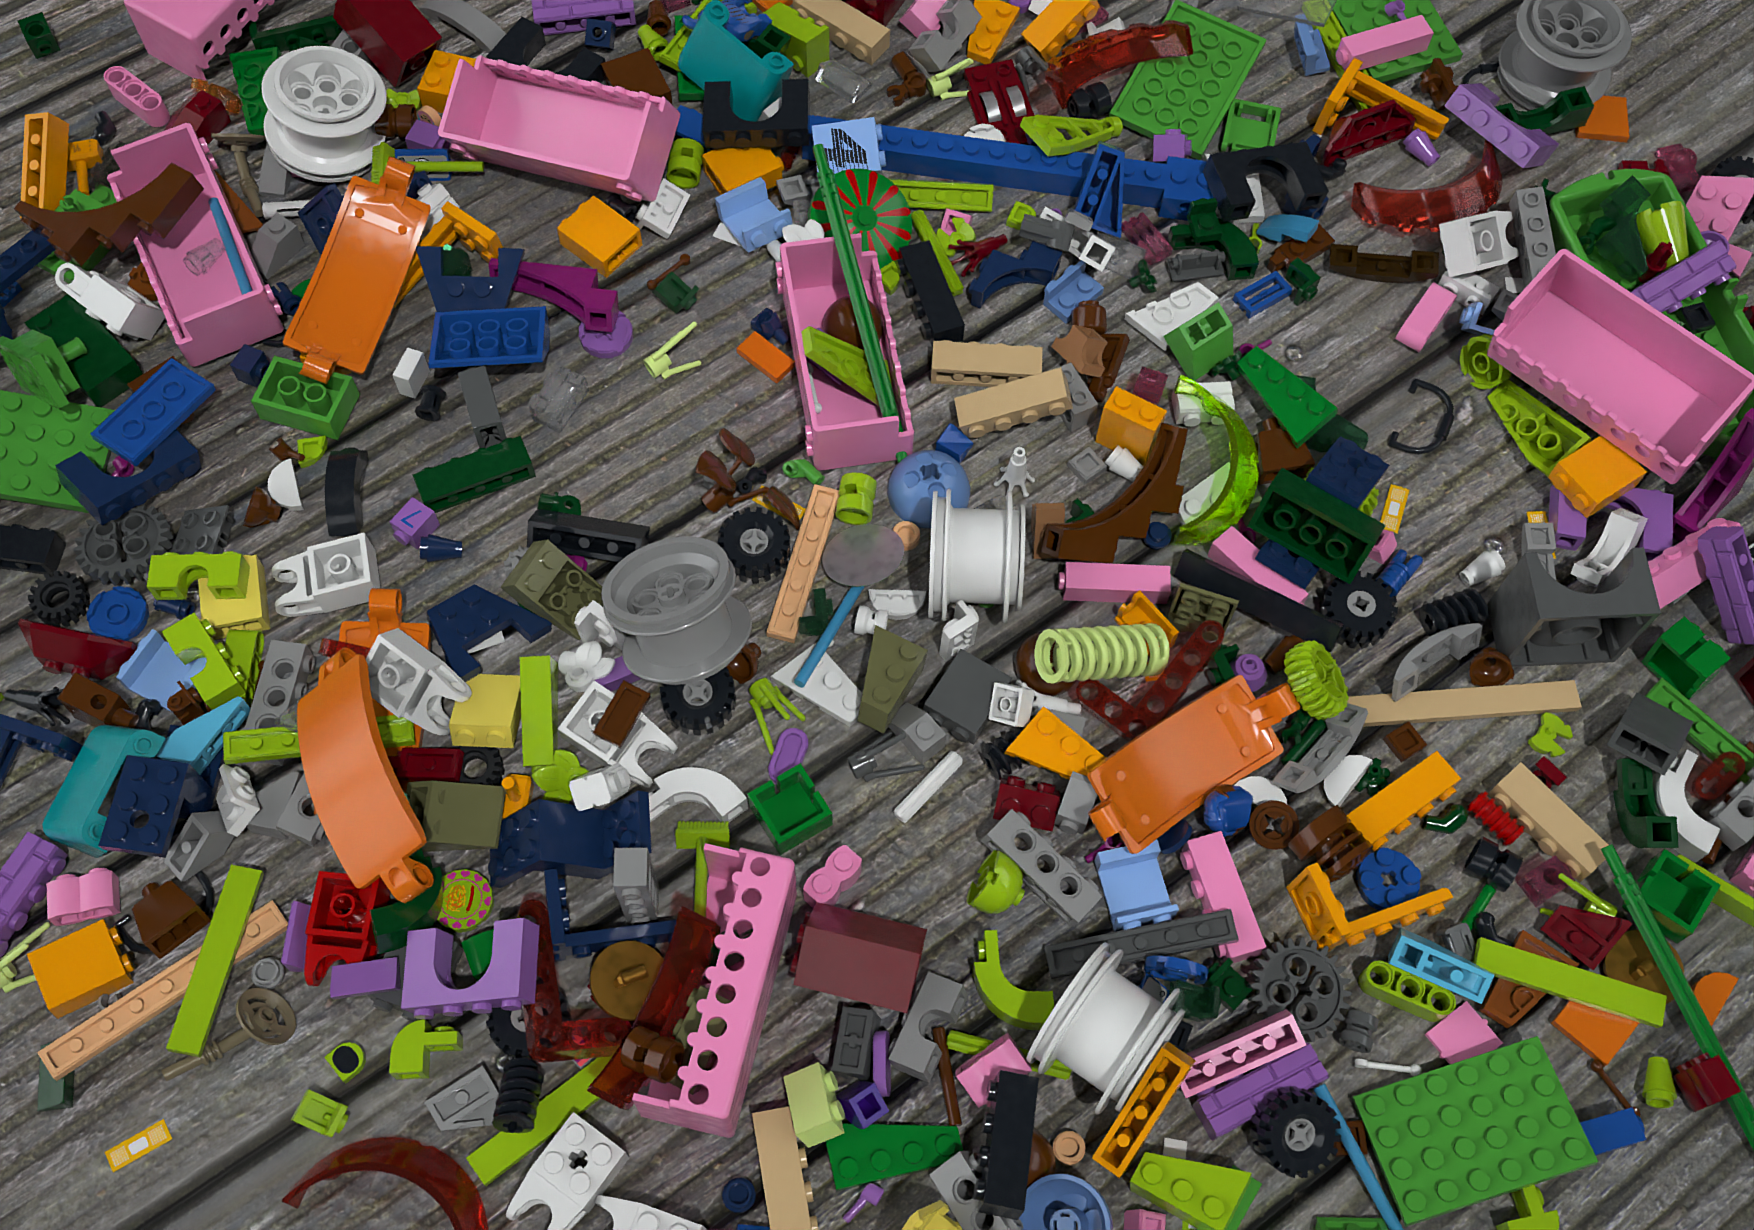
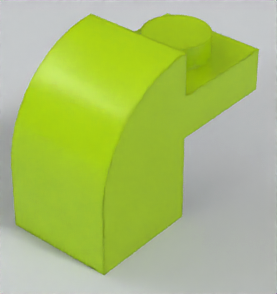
[389,1019,463,1080]
[1496,1185,1559,1230]

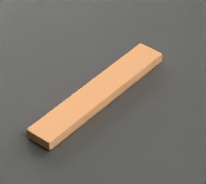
[766,484,840,643]

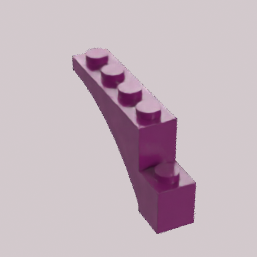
[488,258,619,332]
[1673,408,1754,542]

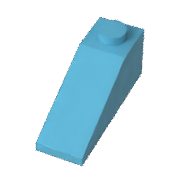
[156,696,251,775]
[1388,927,1495,1004]

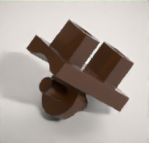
[1419,58,1458,110]

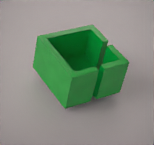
[1641,616,1731,700]
[747,763,833,855]
[1622,848,1721,943]

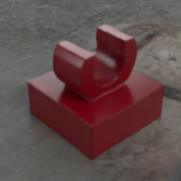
[1532,756,1567,789]

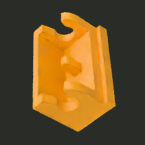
[1114,590,1179,658]

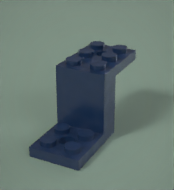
[1255,436,1390,590]
[98,725,225,858]
[488,791,652,888]

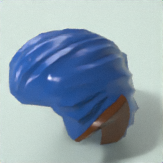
[1203,784,1253,837]

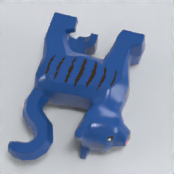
[682,0,772,42]

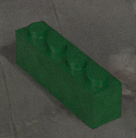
[412,436,536,513]

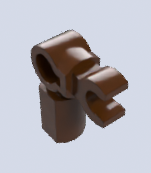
[887,51,927,107]

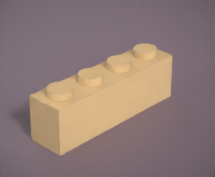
[793,0,890,65]
[931,340,1043,387]
[954,367,1073,438]
[1488,762,1609,883]
[752,1106,819,1230]

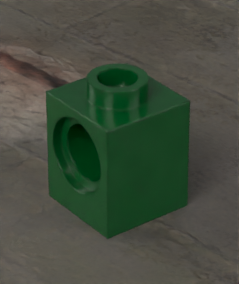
[18,12,61,59]

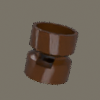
[374,104,418,138]
[621,1026,684,1084]

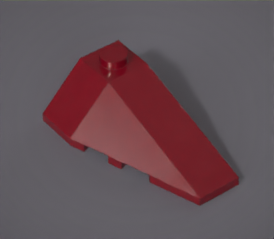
[164,90,231,145]

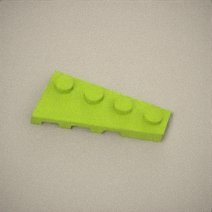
[801,326,892,407]

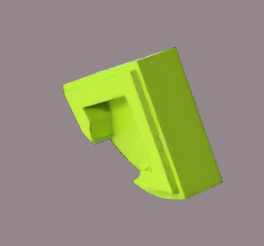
[880,261,900,296]
[297,435,328,468]

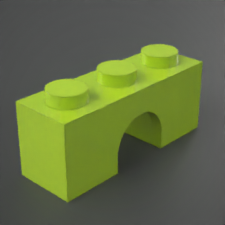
[147,551,250,600]
[161,613,246,710]

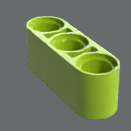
[225,629,264,707]
[1358,960,1456,1022]

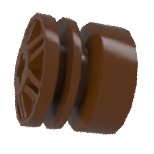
[1288,805,1373,883]

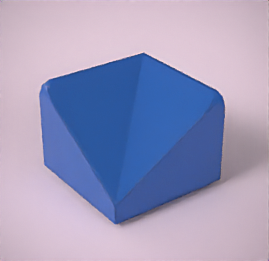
[936,423,973,463]

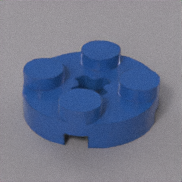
[1356,848,1421,911]

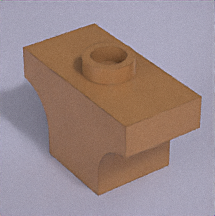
[1051,325,1108,377]
[1031,503,1065,559]

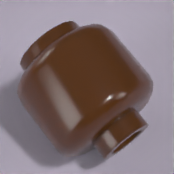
[1071,300,1107,336]

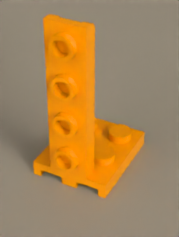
[1312,58,1449,140]
[394,201,503,308]
[1286,863,1453,952]

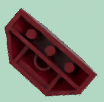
[1320,99,1416,166]
[18,618,137,680]

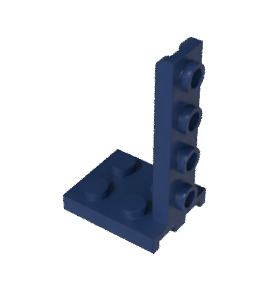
[297,171,432,255]
[0,229,56,340]
[0,714,83,788]
[544,868,694,962]

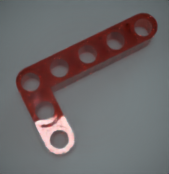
[1076,620,1224,742]
[514,899,629,1063]

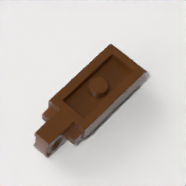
[1266,224,1335,273]
[1086,334,1130,402]

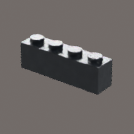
[895,240,965,348]
[527,509,650,562]
[0,524,66,576]
[974,1070,1039,1220]

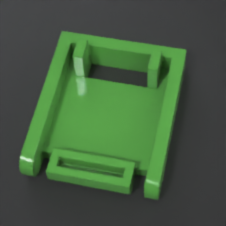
[1220,99,1281,152]

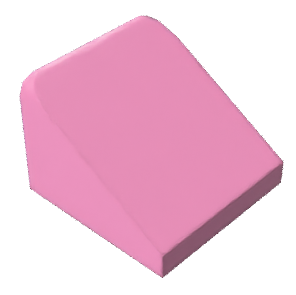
[940,208,973,236]
[1368,529,1397,565]
[1124,1209,1166,1230]

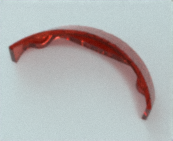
[1044,20,1193,110]
[1351,140,1503,233]
[587,906,721,1110]
[282,1137,489,1230]

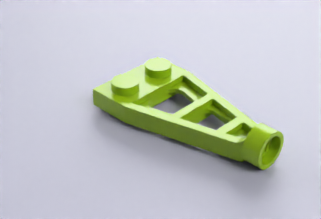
[1020,115,1123,156]

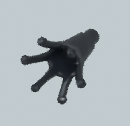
[4,687,70,726]

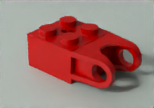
[304,871,390,986]

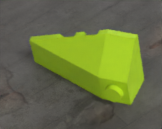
[1487,379,1591,477]

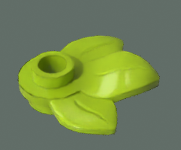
[532,749,589,804]

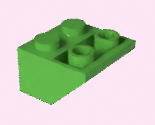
[1163,302,1234,383]

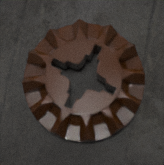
[1249,800,1299,850]

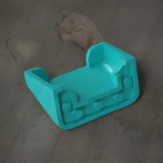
[678,0,794,122]
[42,725,165,858]

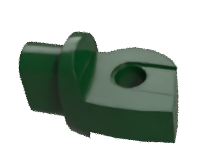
[537,492,581,515]

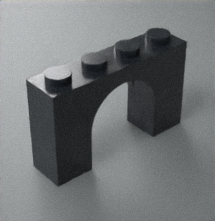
[486,17,605,83]
[702,79,810,149]
[1203,142,1329,222]

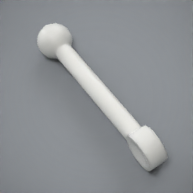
[807,363,822,414]
[1354,1059,1422,1076]

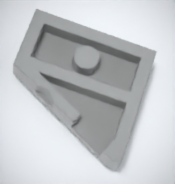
[424,1065,499,1131]

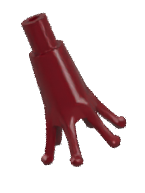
[948,234,1008,277]

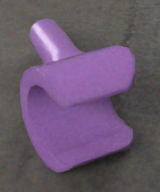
[1385,0,1407,21]
[842,1184,884,1223]

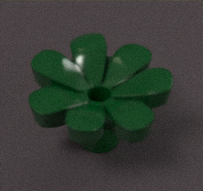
[1129,259,1157,293]
[1211,351,1242,381]
[1354,758,1390,796]

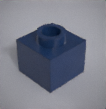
[585,18,616,50]
[230,344,270,388]

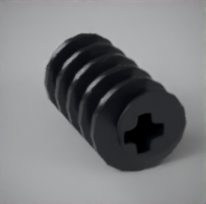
[1419,588,1489,637]
[983,720,1031,780]
[491,1058,544,1133]

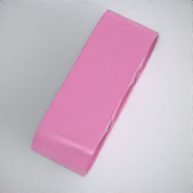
[104,66,170,127]
[1395,282,1457,352]

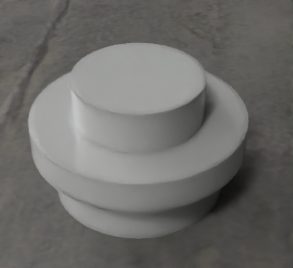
[251,957,285,990]

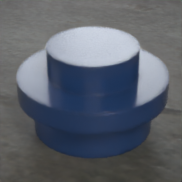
[1143,522,1172,550]
[722,1178,756,1213]

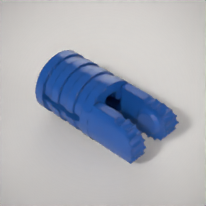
[1375,549,1424,597]

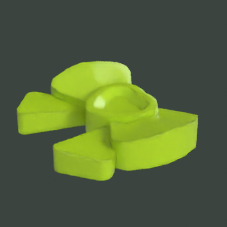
[386,88,421,111]
[936,217,976,258]
[1528,712,1573,758]

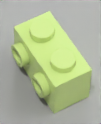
[783,1062,845,1148]

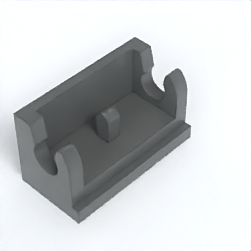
[831,1007,881,1082]

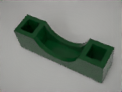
[1484,86,1594,148]

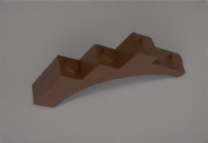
[14,162,204,267]
[1041,423,1188,564]

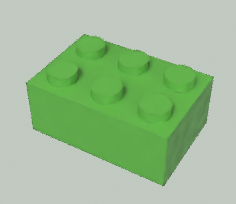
[251,355,360,440]

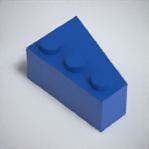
[1074,141,1125,238]

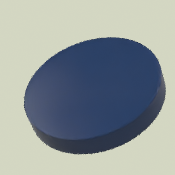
[1157,819,1192,854]

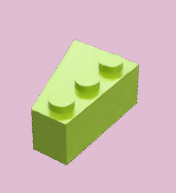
[758,2,829,78]
[1130,1152,1252,1230]

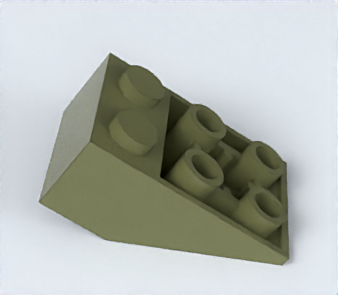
[500,539,603,640]
[1167,582,1239,641]
[406,781,506,852]

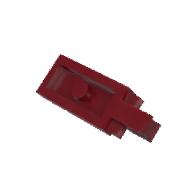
[388,748,464,782]

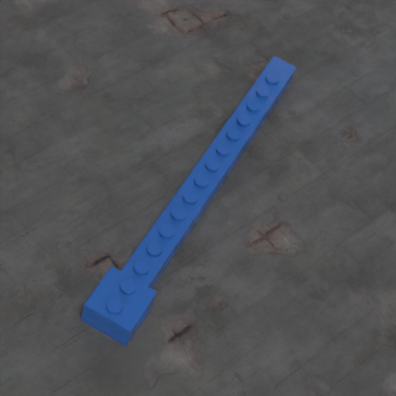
[802,115,1213,221]

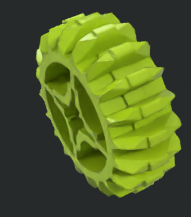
[1284,640,1349,720]

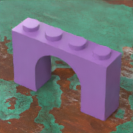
[1444,83,1559,168]
[1548,485,1674,561]
[401,918,539,1019]

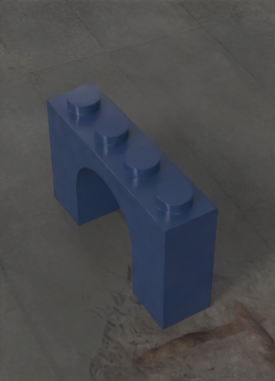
[55,429,201,526]

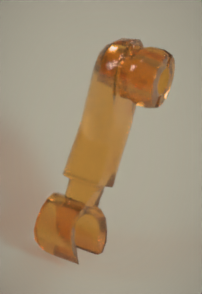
[190,78,241,114]

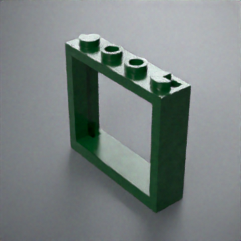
[248,15,343,52]

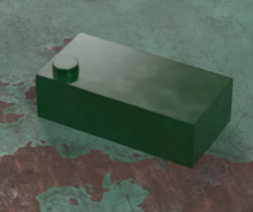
[24,294,143,408]
[1247,468,1386,584]

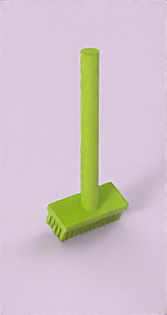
[371,142,484,185]
[675,821,730,946]

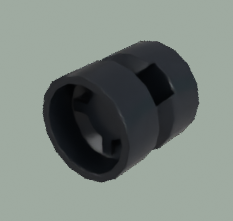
[1065,81,1112,119]
[1463,836,1523,892]

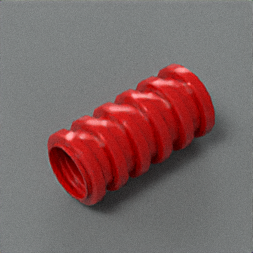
[1467,791,1525,847]

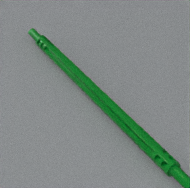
[812,144,907,463]
[1601,844,1754,1150]

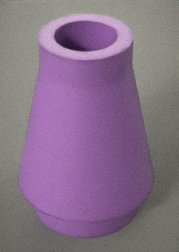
[1403,128,1441,167]

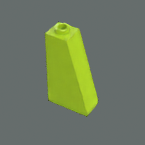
[519,655,558,773]

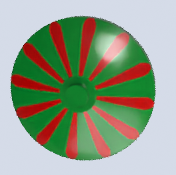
[808,169,912,269]

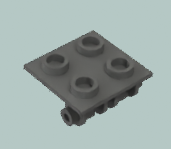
[172,505,234,555]

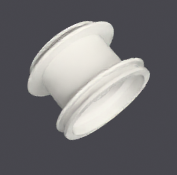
[261,46,387,183]
[928,489,1025,624]
[1026,942,1186,1115]

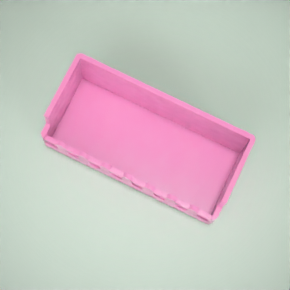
[124,0,275,84]
[438,55,680,202]
[107,123,284,367]
[775,233,914,471]
[1487,249,1754,484]
[632,843,797,1138]

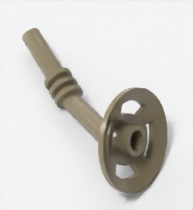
[211,133,266,217]
[161,987,296,1081]

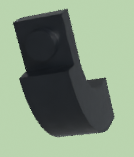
[325,447,369,536]

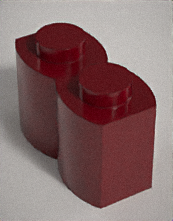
[1672,1052,1741,1113]

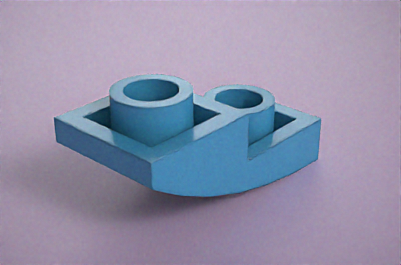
[1256,214,1319,243]

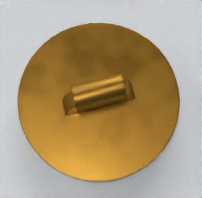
[1603,930,1684,1004]
[589,941,671,1021]

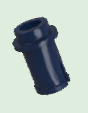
[271,282,301,315]
[153,598,195,620]

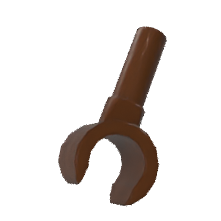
[269,438,305,461]

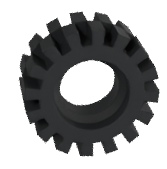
[28,571,90,627]
[456,746,505,786]

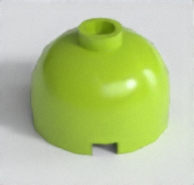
[1460,334,1513,389]
[966,850,1025,914]

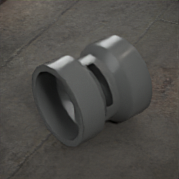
[1339,1010,1379,1053]

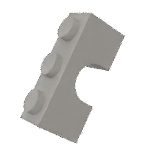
[908,0,982,72]
[888,972,969,1083]

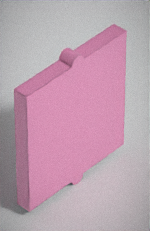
[1424,1001,1503,1064]

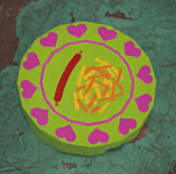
[436,869,494,933]

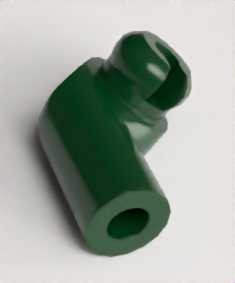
[1423,804,1468,834]

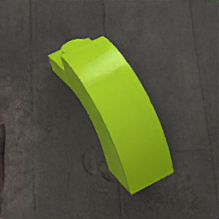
[972,930,1054,1030]

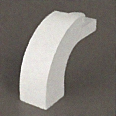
[1040,206,1116,272]
[1570,508,1648,588]
[1653,749,1720,863]
[649,767,748,823]

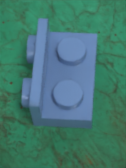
[1294,15,1330,76]
[1043,260,1104,324]

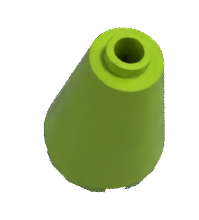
[1628,201,1689,274]

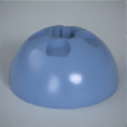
[887,450,970,528]
[1019,1174,1113,1230]

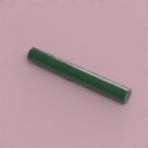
[1281,719,1327,766]

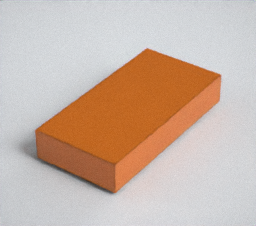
[736,331,795,384]

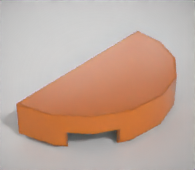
[1691,972,1739,1027]

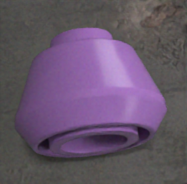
[1229,654,1267,692]

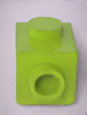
[291,1089,349,1138]

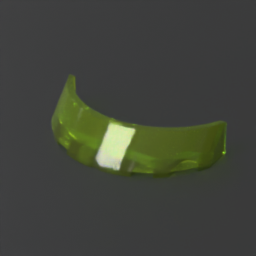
[1174,374,1259,545]

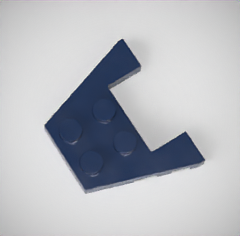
[416,246,525,312]
[427,584,552,682]

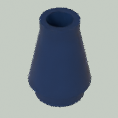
[420,534,462,563]

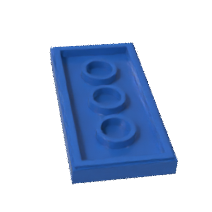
[90,358,216,467]

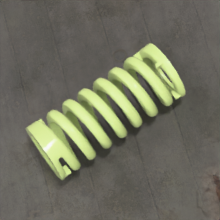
[1034,623,1170,684]

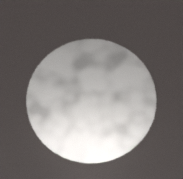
[822,524,904,587]

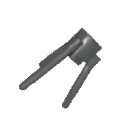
[1015,46,1065,97]
[847,732,925,782]

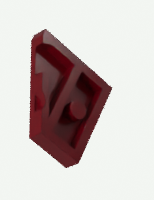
[1539,904,1632,970]

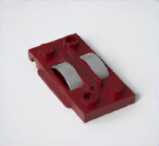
[963,59,1035,145]

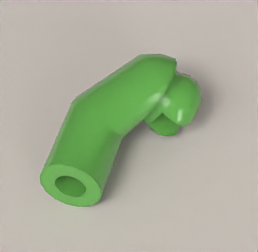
[782,459,825,485]

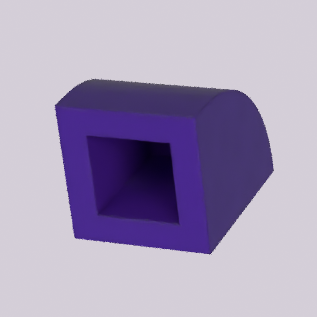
[836,1081,889,1129]

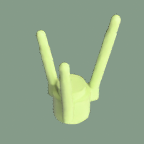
[926,58,974,101]
[643,322,701,380]
[0,922,50,993]

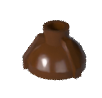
[243,486,281,528]
[726,643,761,684]
[1469,647,1515,687]

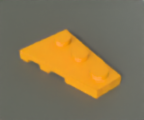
[967,0,1020,64]
[1004,706,1106,780]

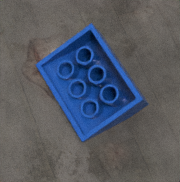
[428,306,550,368]

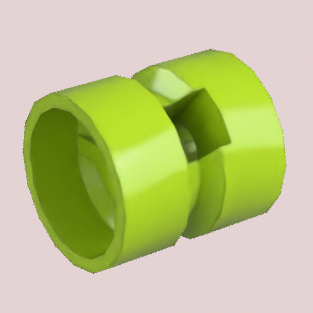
[666,138,704,189]
[835,472,877,525]

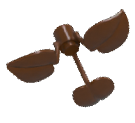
[696,428,800,531]

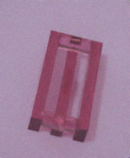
[1121,212,1173,266]

